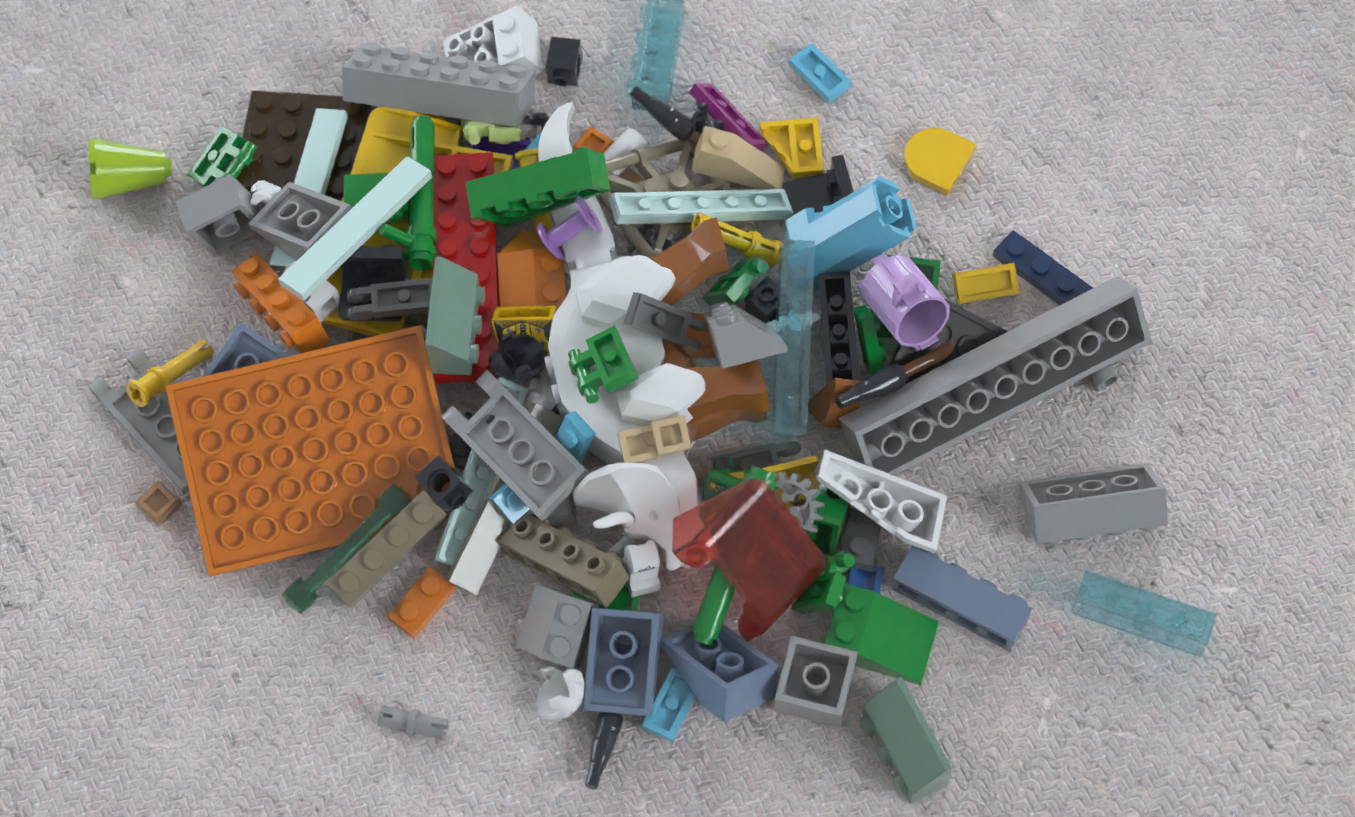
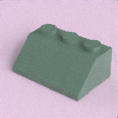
[425,257,485,375]
[860,677,952,804]

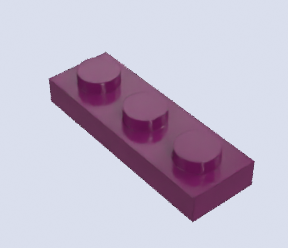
[688,83,769,152]

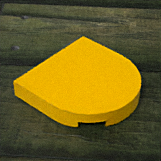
[904,128,977,196]

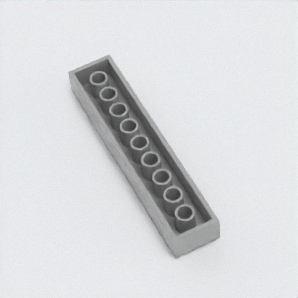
[839,276,1152,476]

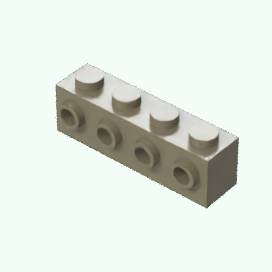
[498,513,630,609]

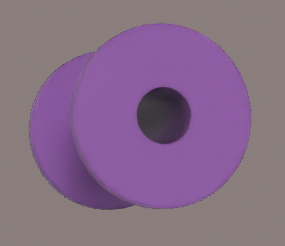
[537,196,602,260]

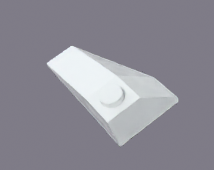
[816,450,947,553]

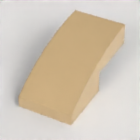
[617,415,692,463]

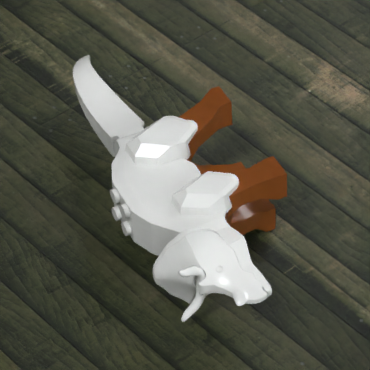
[538,102,770,570]

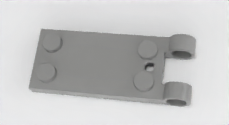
[88,347,189,494]
[441,370,590,521]

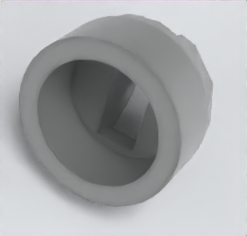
[1091,365,1120,391]

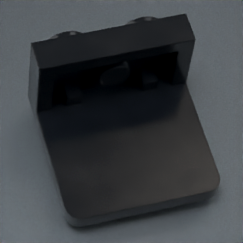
[339,245,408,322]

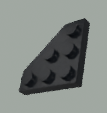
[890,299,1008,385]

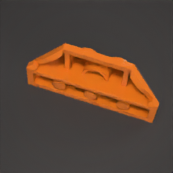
[496,230,566,311]

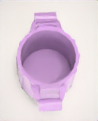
[858,253,950,352]

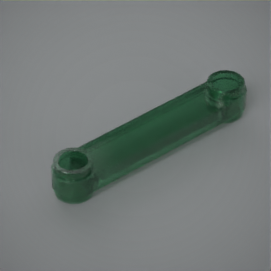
[281,483,412,614]

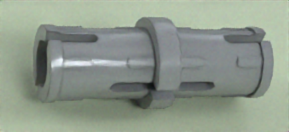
[377,705,449,740]

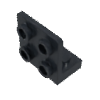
[783,155,854,217]

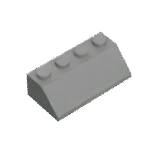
[703,302,788,368]
[1020,464,1168,545]

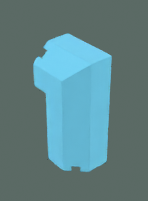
[784,176,916,294]

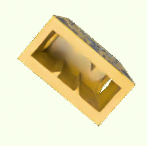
[492,306,556,366]

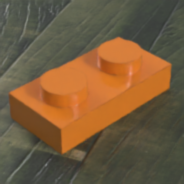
[387,566,456,639]

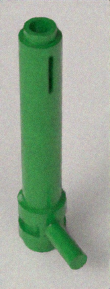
[379,115,436,271]
[692,465,777,645]

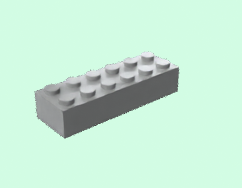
[342,43,536,127]

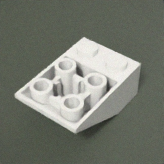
[444,6,543,75]

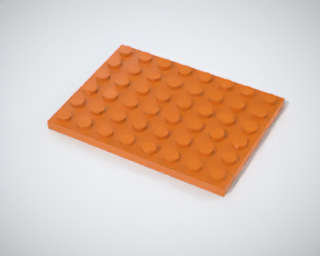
[165,325,456,577]

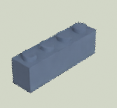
[892,545,1032,652]

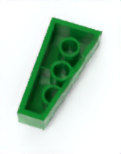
[465,147,611,227]

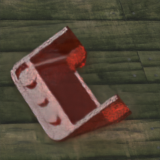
[672,479,825,642]

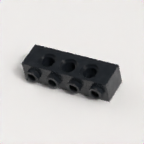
[818,271,861,403]

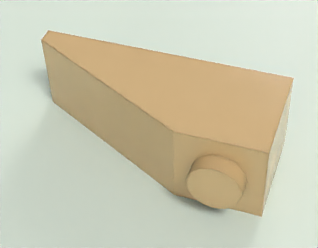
[692,126,785,189]

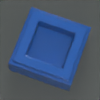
[847,566,884,594]

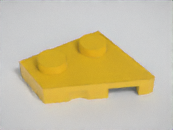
[760,117,824,179]

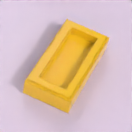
[951,263,1020,305]

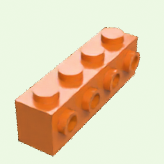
[232,253,331,354]

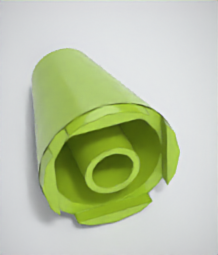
[88,139,172,200]

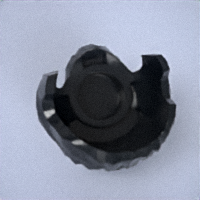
[488,331,547,384]

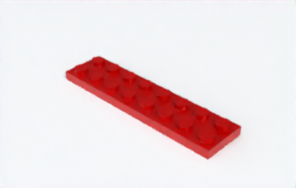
[433,152,500,384]

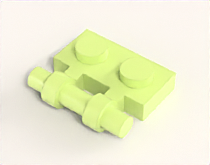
[460,119,520,145]

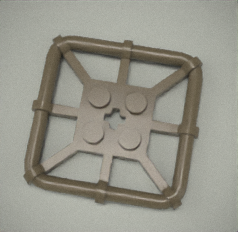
[598,139,758,258]

